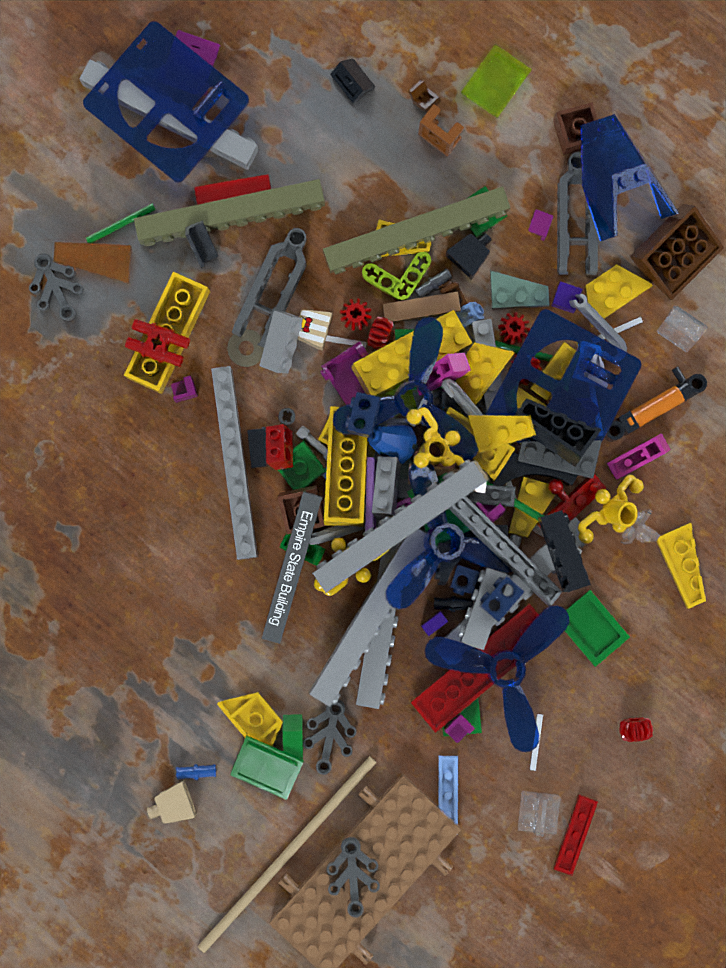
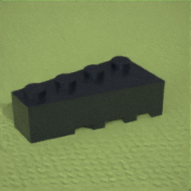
[514,398,602,467]
[538,510,591,592]

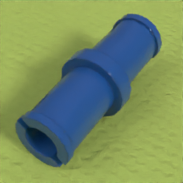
[176,764,216,780]

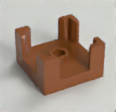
[418,104,464,157]

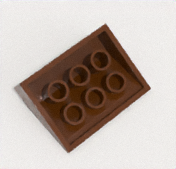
[630,204,724,300]

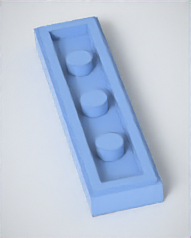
[438,756,458,835]

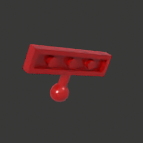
[537,474,606,529]

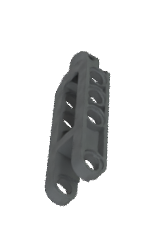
[557,152,598,275]
[232,228,307,348]

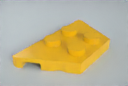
[585,265,653,327]
[456,342,514,405]
[217,692,283,747]

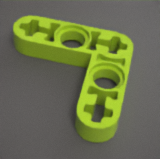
[362,252,431,301]

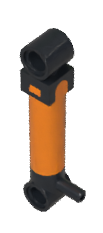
[603,366,707,442]

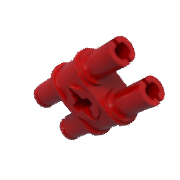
[125,319,191,367]

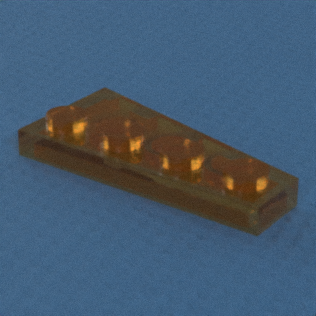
[54,242,132,284]

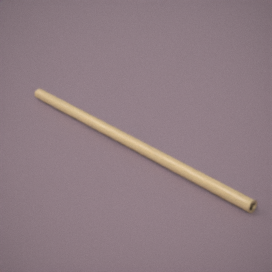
[198,756,377,953]

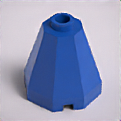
[368,424,417,464]

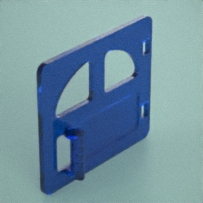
[83,21,249,183]
[485,309,642,444]

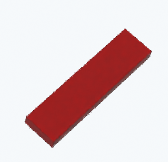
[194,174,271,205]
[553,794,598,876]

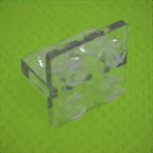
[657,305,708,352]
[621,509,660,544]
[518,791,560,837]

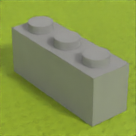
[259,311,303,373]
[372,457,401,519]

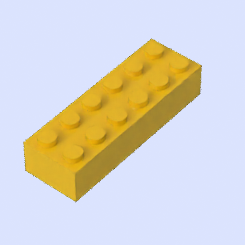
[124,272,210,394]
[351,310,472,397]
[324,406,368,527]

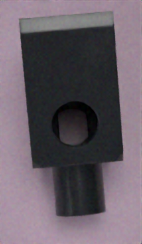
[445,232,492,280]

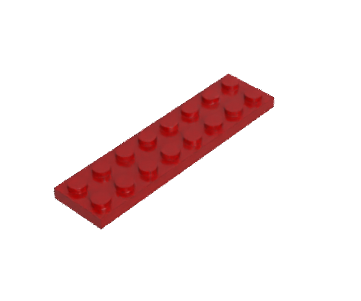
[410,604,554,733]

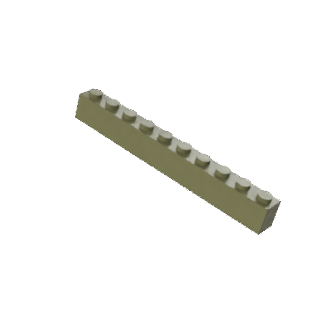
[134,179,325,246]
[322,186,511,275]

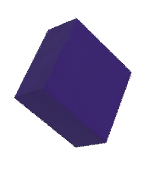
[551,281,583,313]
[421,611,448,636]

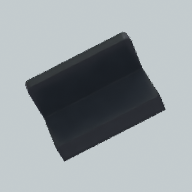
[330,58,375,103]
[185,220,218,268]
[247,427,270,468]

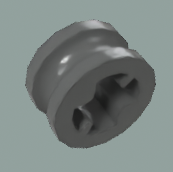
[278,408,295,426]

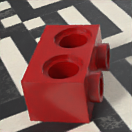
[266,424,293,470]

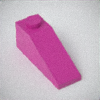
[413,352,471,396]
[607,433,671,480]

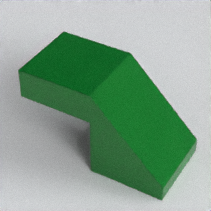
[279,533,326,566]
[283,714,303,760]

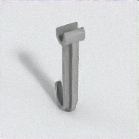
[569,294,627,362]
[441,379,483,415]
[309,516,383,545]

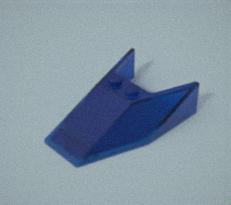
[580,114,679,241]

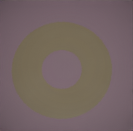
[227,329,264,367]

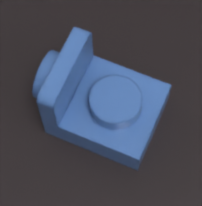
[455,302,484,328]

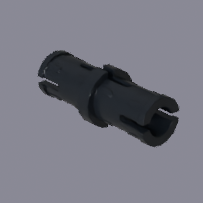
[434,596,473,612]

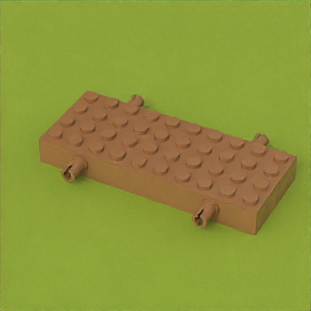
[269,773,461,968]

